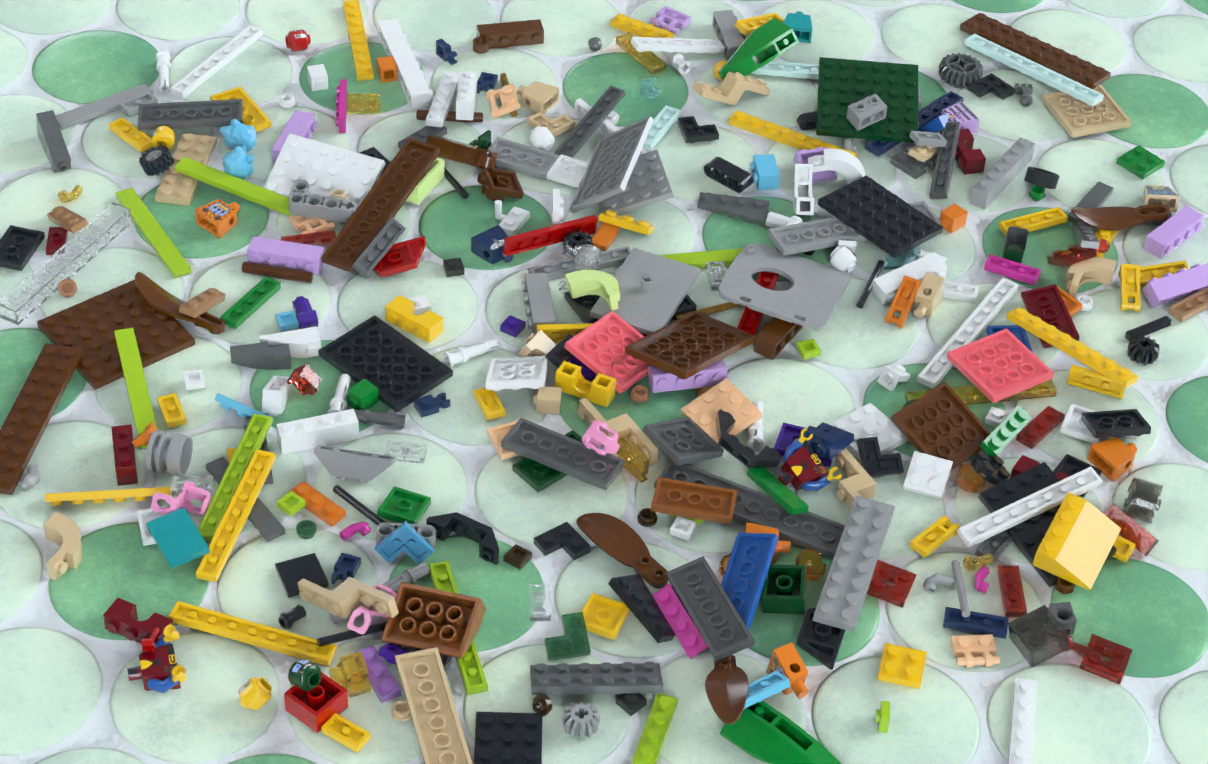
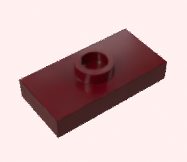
[46,227,68,255]

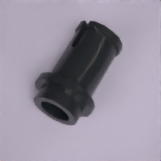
[278,605,306,628]

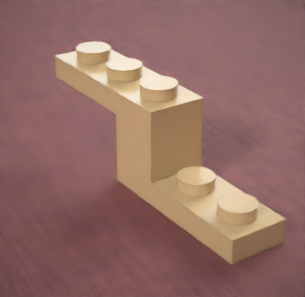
[692,72,771,106]
[578,398,658,466]
[835,448,877,512]
[297,577,399,619]

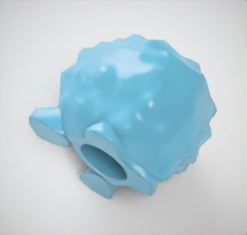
[220,119,257,151]
[222,145,254,180]

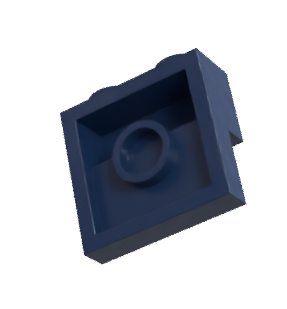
[798,422,854,460]

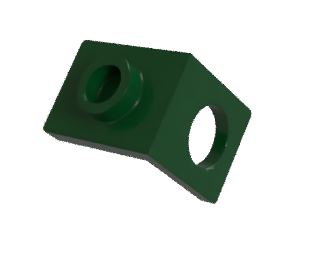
[469,130,492,150]

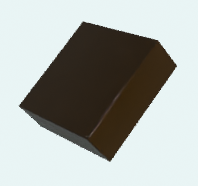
[503,544,532,570]

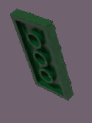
[512,430,583,492]

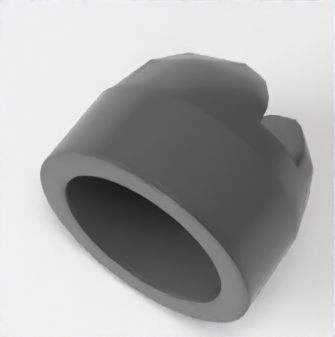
[588,37,602,52]

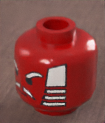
[285,29,311,52]

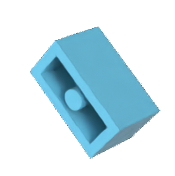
[750,154,780,190]

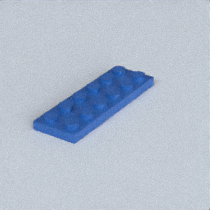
[721,533,778,630]

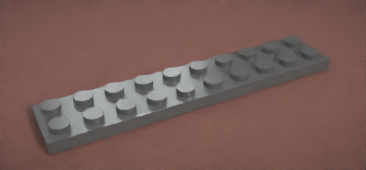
[654,459,845,559]

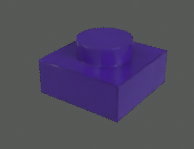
[500,315,526,338]
[378,643,409,664]

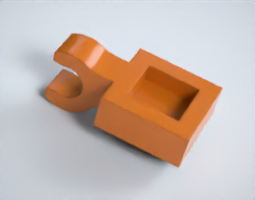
[132,422,157,448]

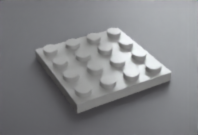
[601,150,674,215]

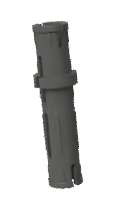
[347,408,406,428]

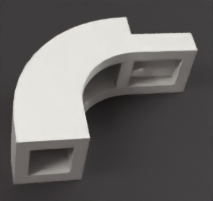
[808,149,866,184]
[793,163,814,216]

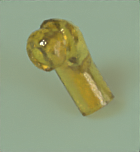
[58,185,83,203]
[963,553,994,571]

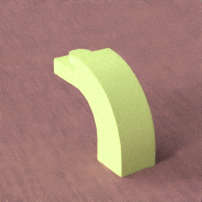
[565,270,620,311]

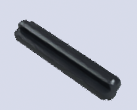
[1125,316,1172,341]

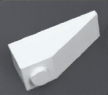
[260,327,321,359]
[262,376,293,416]

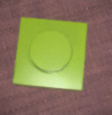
[796,339,821,360]
[276,491,306,517]
[875,701,890,733]

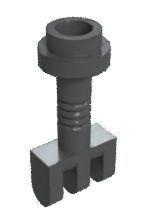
[1015,83,1033,107]

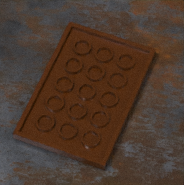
[625,311,755,379]

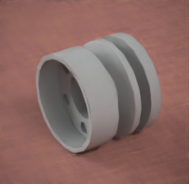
[146,430,193,477]

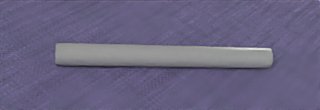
[951,560,970,617]

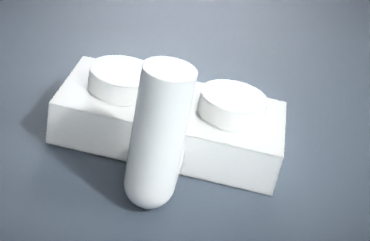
[495,200,530,236]

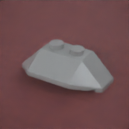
[313,445,397,483]

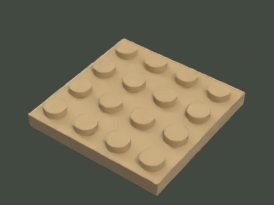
[1041,84,1132,138]

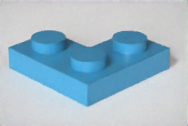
[375,521,434,565]

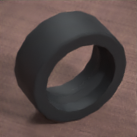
[1024,167,1060,189]

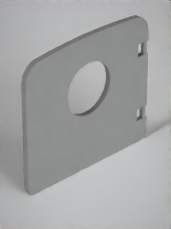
[718,243,851,331]

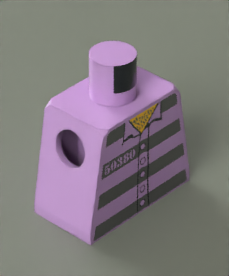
[940,102,979,134]

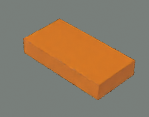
[592,222,620,251]

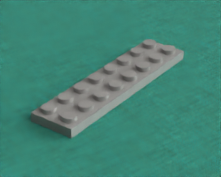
[813,496,895,632]

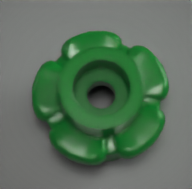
[1028,185,1046,201]

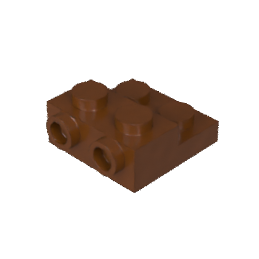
[477,167,524,202]

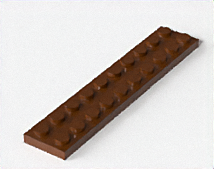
[960,13,1111,89]
[321,138,440,274]
[0,343,83,495]

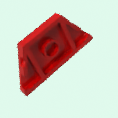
[372,236,427,278]

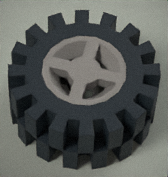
[139,146,174,176]

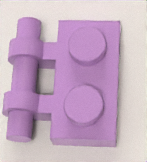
[650,6,692,35]

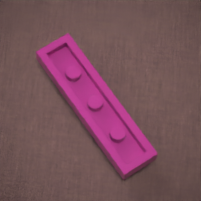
[335,79,347,133]
[652,584,707,659]

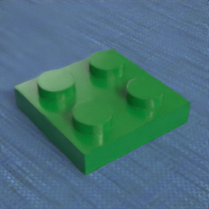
[1116,145,1165,179]
[377,486,431,524]

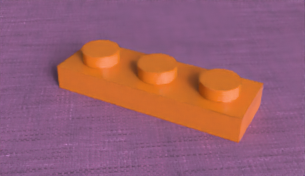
[289,481,346,527]

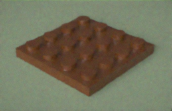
[890,382,991,472]

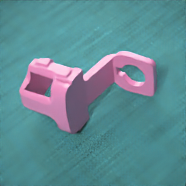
[582,420,620,456]
[151,481,211,515]
[347,583,397,635]

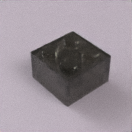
[1008,605,1068,667]

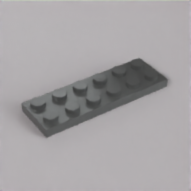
[138,99,243,131]
[501,418,625,490]
[666,556,755,662]
[530,662,664,695]

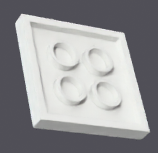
[485,355,549,391]
[829,403,909,460]

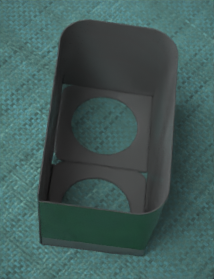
[1003,226,1029,263]

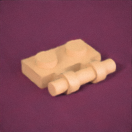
[289,215,335,239]
[950,634,1000,668]

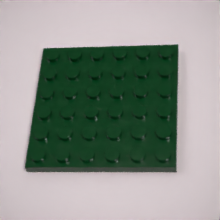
[816,57,918,143]

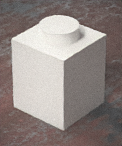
[307,64,328,91]

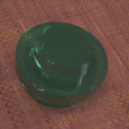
[296,520,317,539]

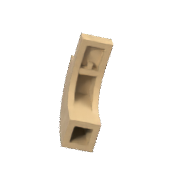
[1064,257,1117,298]
[43,511,83,581]

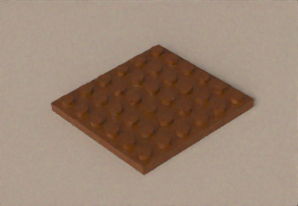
[37,280,195,390]

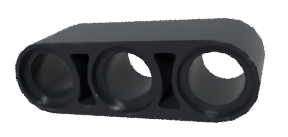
[704,157,754,193]

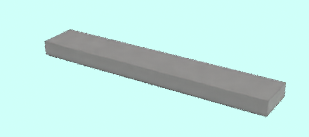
[56,84,153,130]
[528,246,631,281]

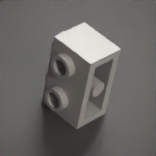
[846,94,887,130]

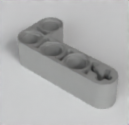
[288,179,357,223]

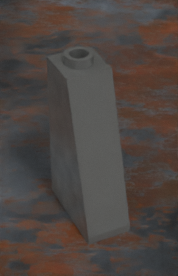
[36,110,71,173]

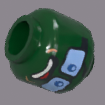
[288,659,321,691]

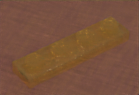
[616,32,667,75]

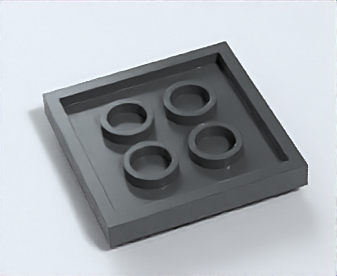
[643,417,724,466]

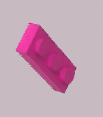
[984,254,1041,286]

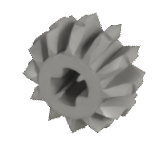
[562,701,600,740]

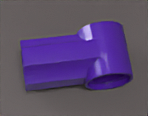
[292,296,319,329]

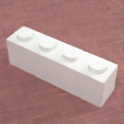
[456,71,478,120]
[872,252,947,305]
[276,409,359,455]

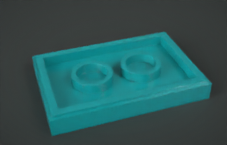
[146,507,210,569]

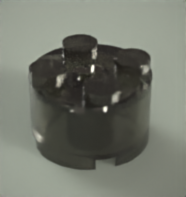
[1123,478,1163,523]

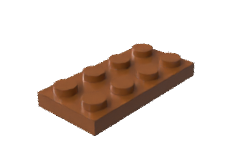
[651,477,738,525]

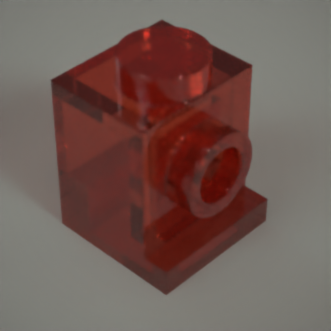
[287,363,322,396]

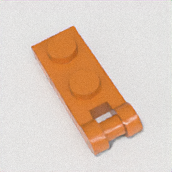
[885,275,922,328]

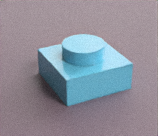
[275,310,299,332]

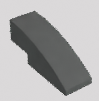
[230,342,291,370]

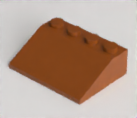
[381,582,486,659]

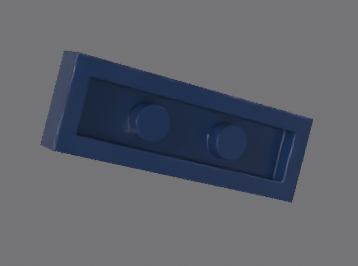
[943,607,1009,639]

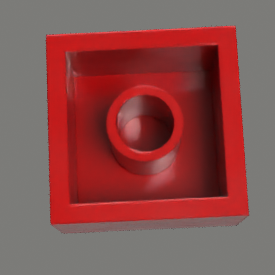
[284,672,348,733]

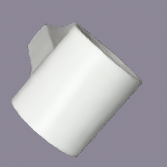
[765,211,803,228]

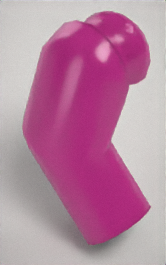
[339,521,371,541]
[975,566,990,593]

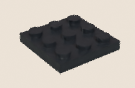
[474,712,543,764]

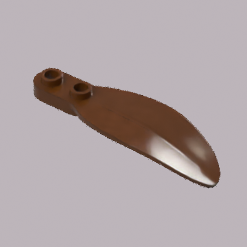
[1071,204,1170,231]
[135,272,226,335]
[576,513,668,588]
[705,655,749,724]

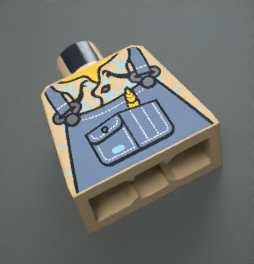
[1142,185,1179,212]

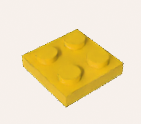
[576,592,631,640]
[877,643,927,689]

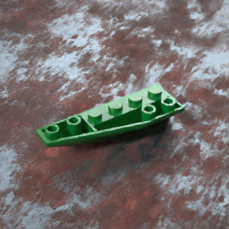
[718,18,799,81]
[720,701,841,764]

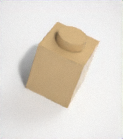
[533,386,562,415]

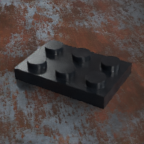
[0,225,45,271]
[1081,409,1151,439]

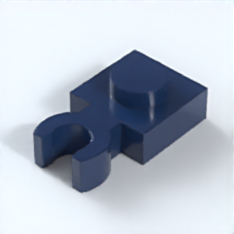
[436,39,457,65]
[477,72,498,94]
[414,393,450,418]
[331,553,361,584]

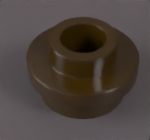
[637,508,658,527]
[532,694,552,717]

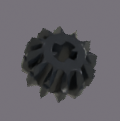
[563,230,593,258]
[1127,335,1160,365]

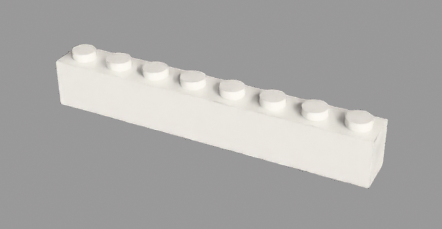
[377,19,433,109]

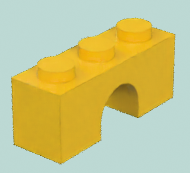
[385,295,443,343]
[555,361,616,407]

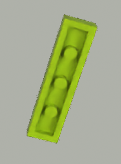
[633,693,678,764]

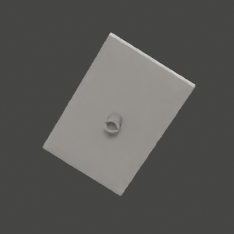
[569,116,654,213]
[590,248,701,335]

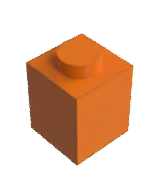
[376,56,397,83]
[939,203,968,233]

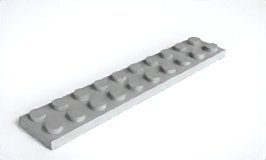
[768,201,941,256]

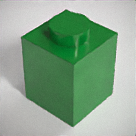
[348,379,378,410]

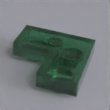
[544,612,591,661]

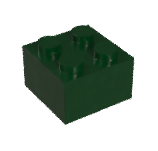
[762,564,806,614]

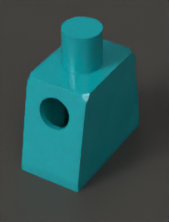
[783,11,813,43]

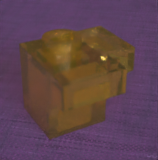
[329,652,371,698]

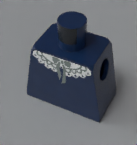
[471,225,513,264]

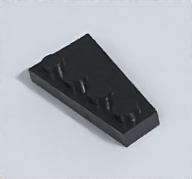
[608,574,676,643]

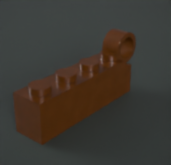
[473,19,544,54]
[426,135,498,169]
[754,317,803,360]

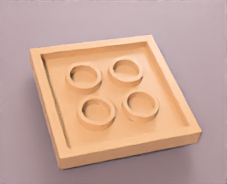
[681,378,762,446]

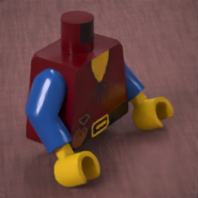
[778,428,842,491]
[127,624,187,693]

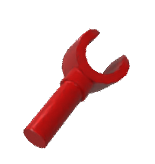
[141,627,160,652]

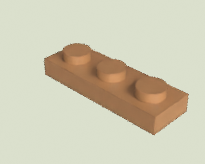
[47,206,89,234]
[1168,287,1208,322]
[179,288,226,318]

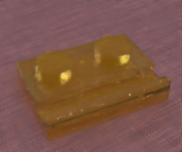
[346,94,381,114]
[617,437,649,483]

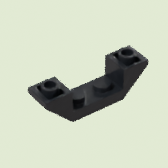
[715,409,782,469]
[426,512,499,565]

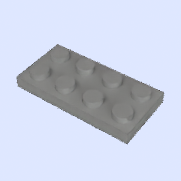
[488,137,560,180]

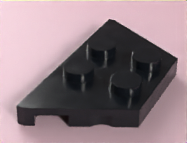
[796,608,846,670]

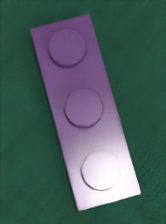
[354,645,401,703]

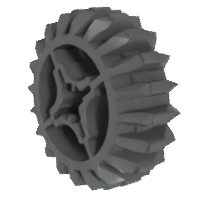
[939,53,983,88]

